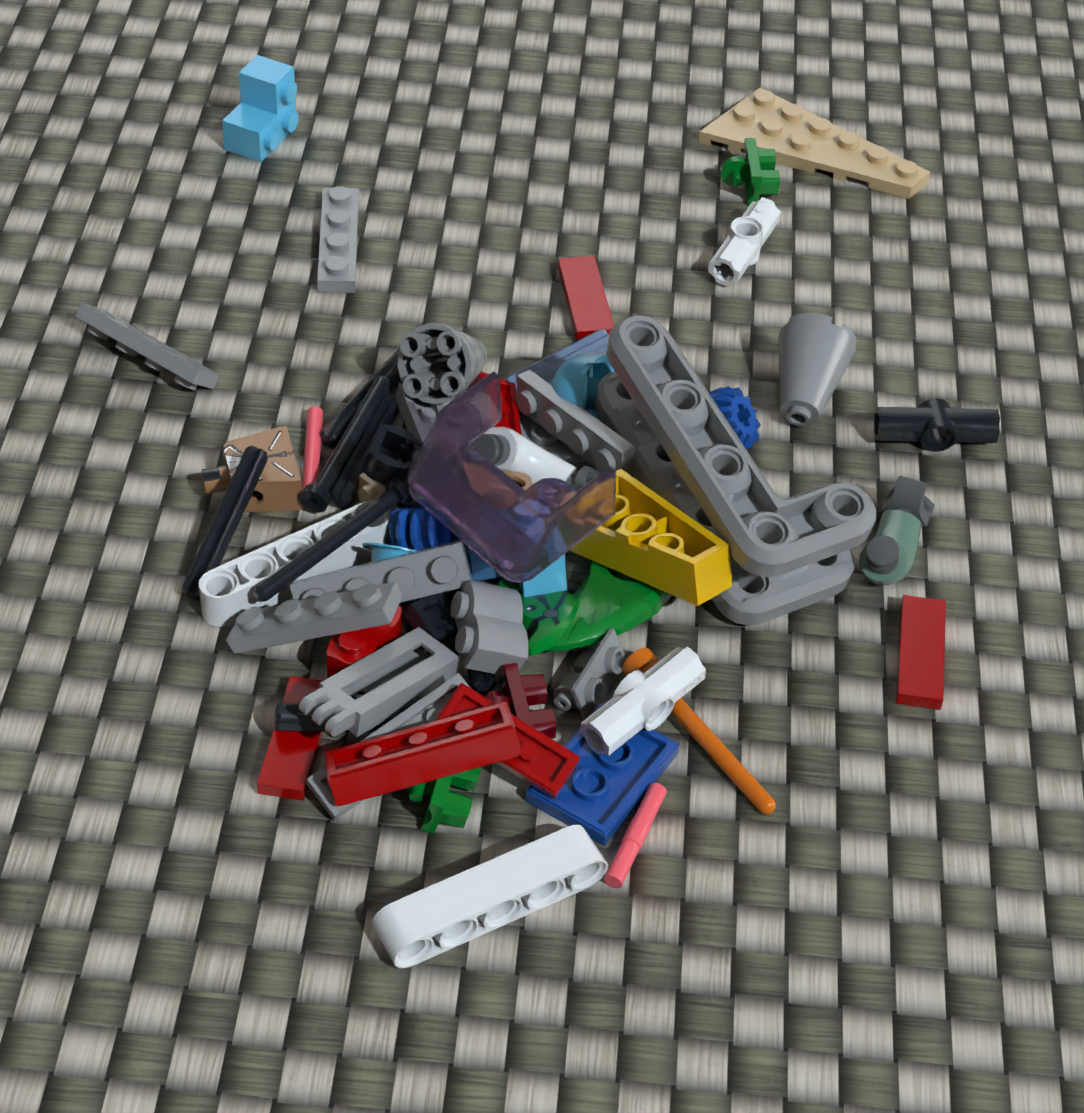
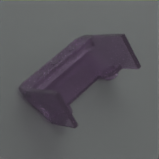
[407,371,616,582]

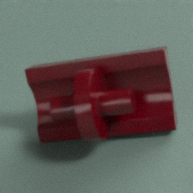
[486,663,557,739]

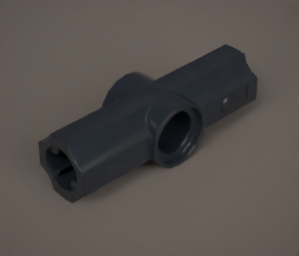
[873,398,1000,452]

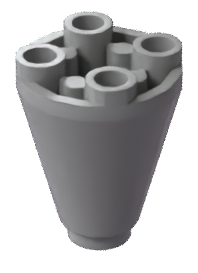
[397,323,487,405]

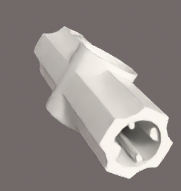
[708,197,781,286]
[580,647,706,756]

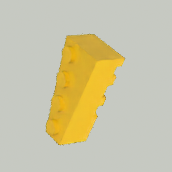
[552,469,733,606]

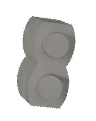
[450,580,528,676]

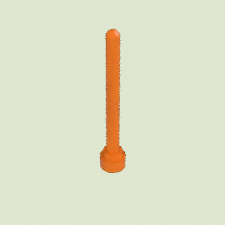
[622,648,776,815]

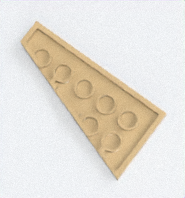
[698,88,931,199]

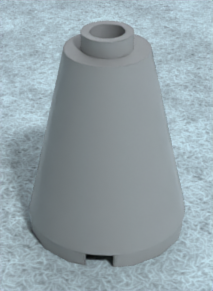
[778,313,857,426]

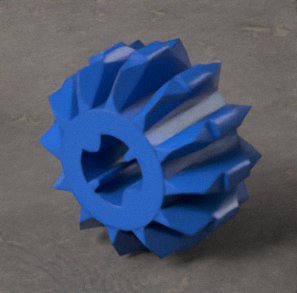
[709,386,761,449]
[389,504,462,551]

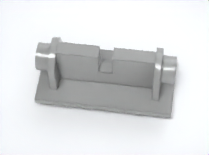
[554,628,626,721]

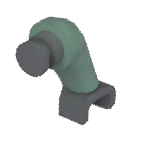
[859,476,935,585]

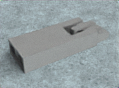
[299,627,459,737]

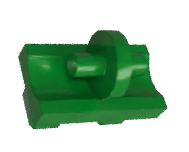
[720,138,780,206]
[406,767,481,834]

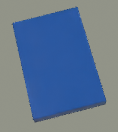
[525,702,680,846]

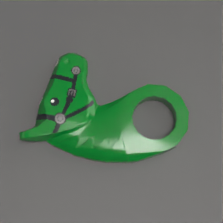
[497,561,672,656]

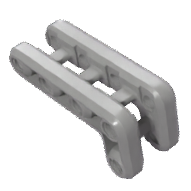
[594,316,876,626]

